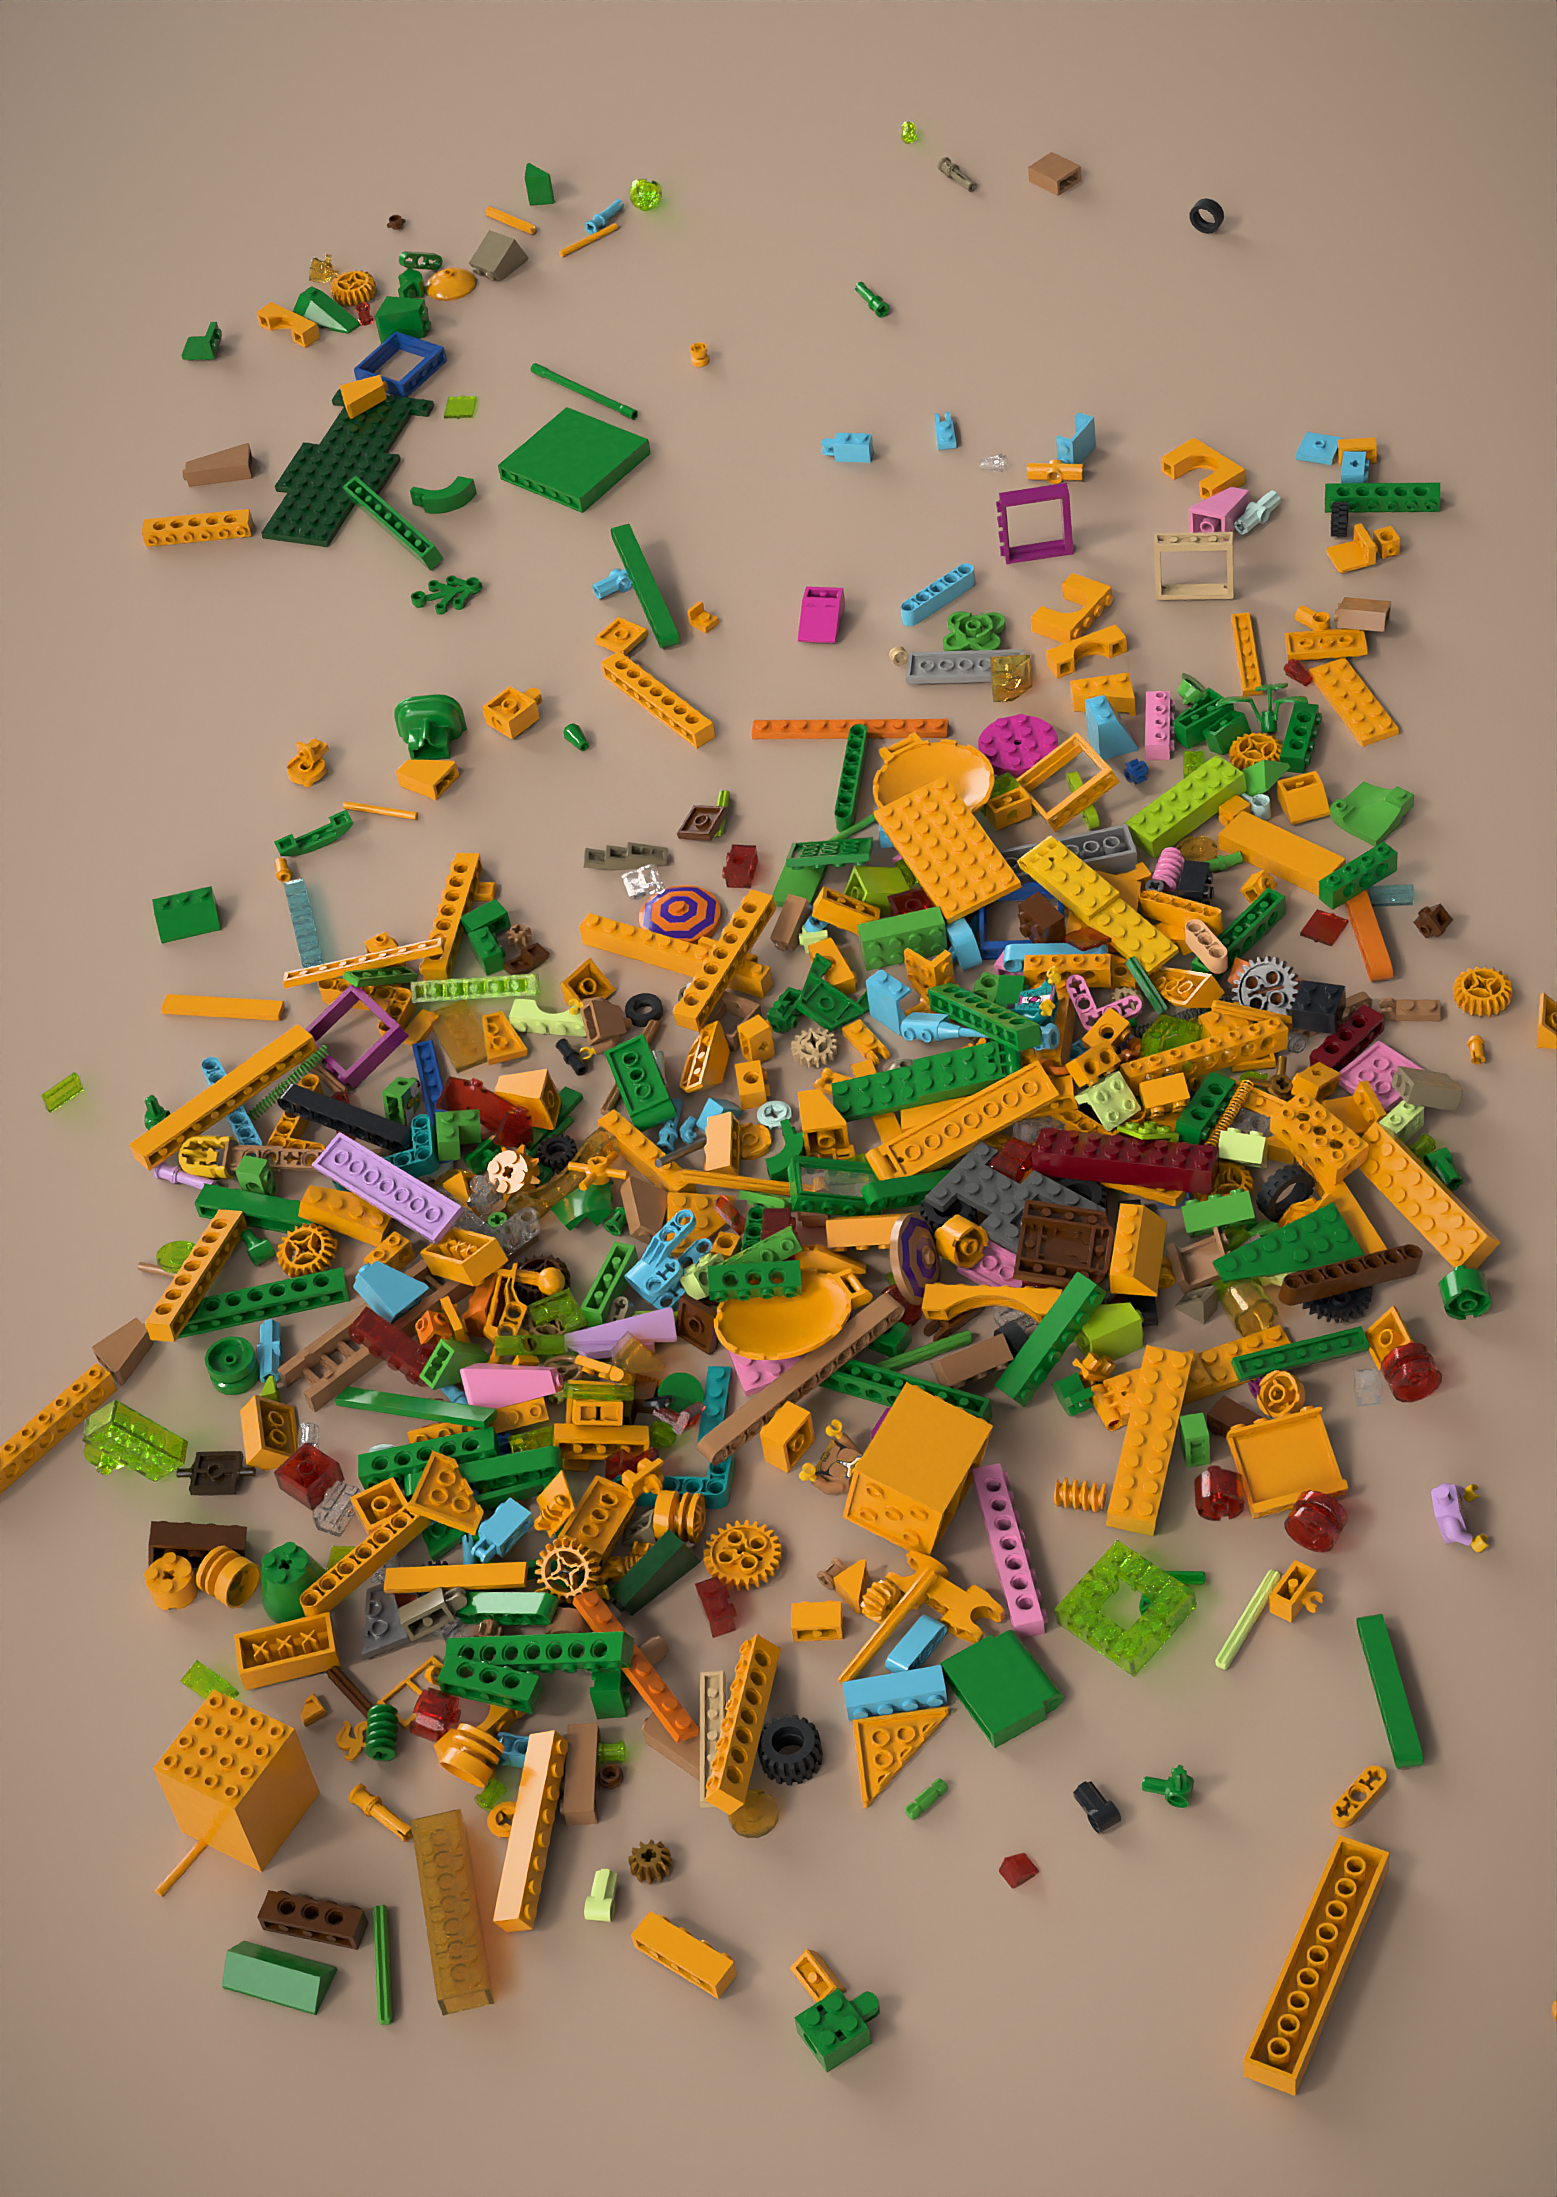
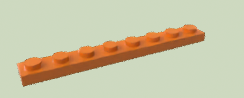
[572,1590,700,1743]

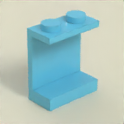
[1056,413,1096,464]
[866,969,911,1036]

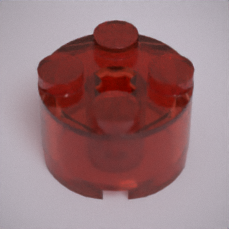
[1194,1465,1244,1521]
[410,1687,461,1743]

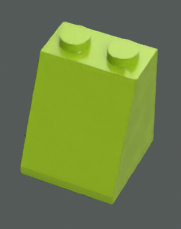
[843,866,912,918]
[1074,1303,1145,1361]

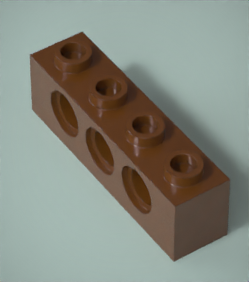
[257,1890,368,1950]

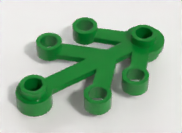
[411,575,482,615]

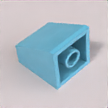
[1085,695,1138,760]
[353,1261,429,1327]

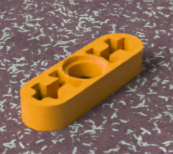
[1331,1765,1387,1828]

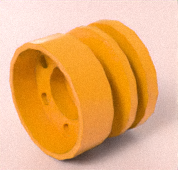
[653,1490,706,1543]
[196,1545,261,1609]
[439,1723,506,1788]

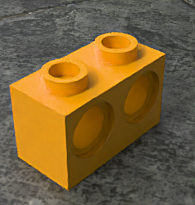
[1065,1038,1121,1088]
[364,1231,415,1271]
[572,1398,623,1426]

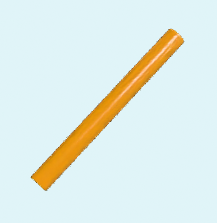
[559,223,618,257]
[343,801,418,820]
[155,1840,208,1897]

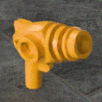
[595,1555,642,1585]

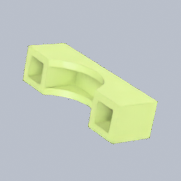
[509,999,587,1037]

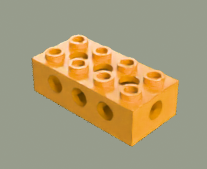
[1269,1090,1369,1186]

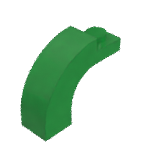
[410,476,477,514]

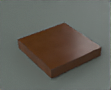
[677,805,729,841]

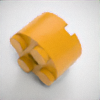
[934,1215,988,1268]
[144,1552,198,1610]

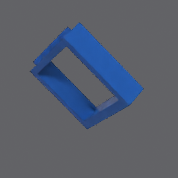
[354,331,447,397]
[979,882,1065,960]

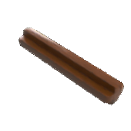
[327,1665,374,1719]

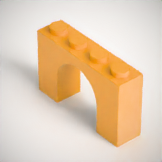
[1161,438,1245,500]
[1031,573,1113,644]

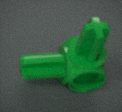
[144,1095,171,1130]
[1142,1765,1194,1808]

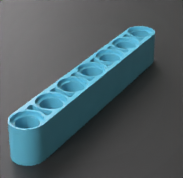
[201,1057,263,1157]

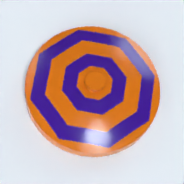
[639,885,721,945]

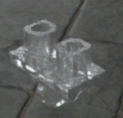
[467,1175,500,1215]

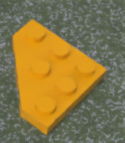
[666,1192,735,1257]
[407,1451,484,1536]

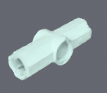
[1234,491,1281,535]

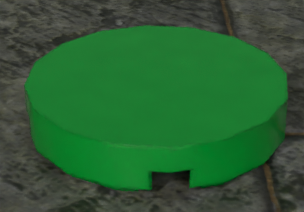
[657,1372,704,1419]

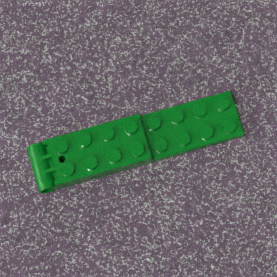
[831,1041,1023,1122]

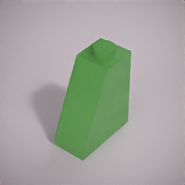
[419,1338,490,1390]

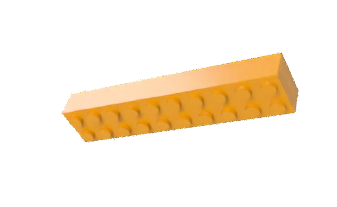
[1243,1835,1390,2096]

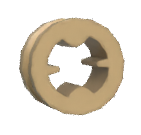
[889,646,908,666]

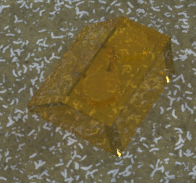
[990,655,1032,702]
[610,1331,666,1373]

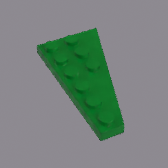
[1212,1202,1364,1283]

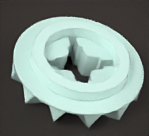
[757,1101,792,1130]

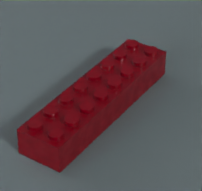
[1032,1127,1219,1195]

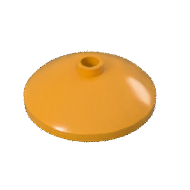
[426,267,476,301]

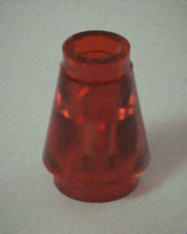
[1284,659,1313,686]

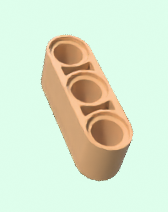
[1185,919,1228,974]

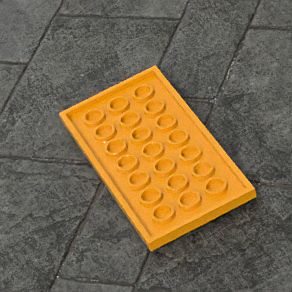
[873,776,1022,925]

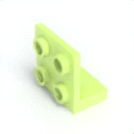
[1074,1071,1141,1131]

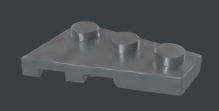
[362,1583,410,1660]

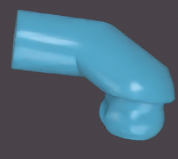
[679,1116,697,1144]

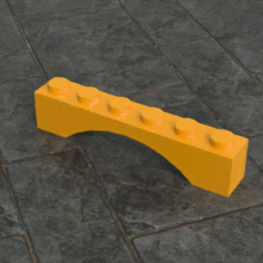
[922,1283,1063,1324]

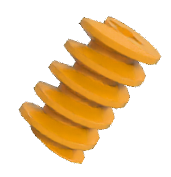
[1054,1477,1107,1513]

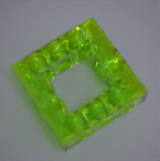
[1054,1540,1197,1677]

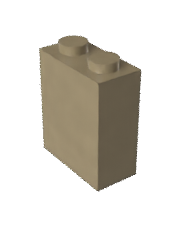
[1392,1066,1463,1111]

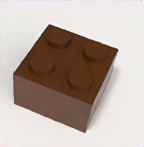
[1018,891,1067,944]

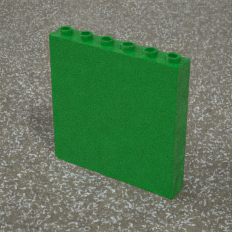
[498,407,651,513]

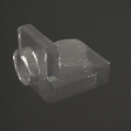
[430,1616,470,1643]

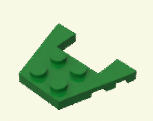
[796,953,870,1033]

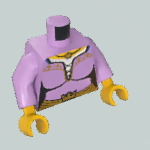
[1431,1483,1489,1552]

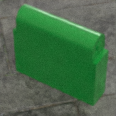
[940,1630,1064,1748]

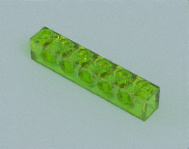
[411,973,540,1003]

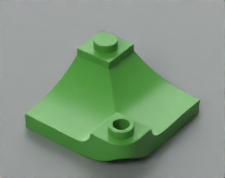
[1330,781,1414,846]

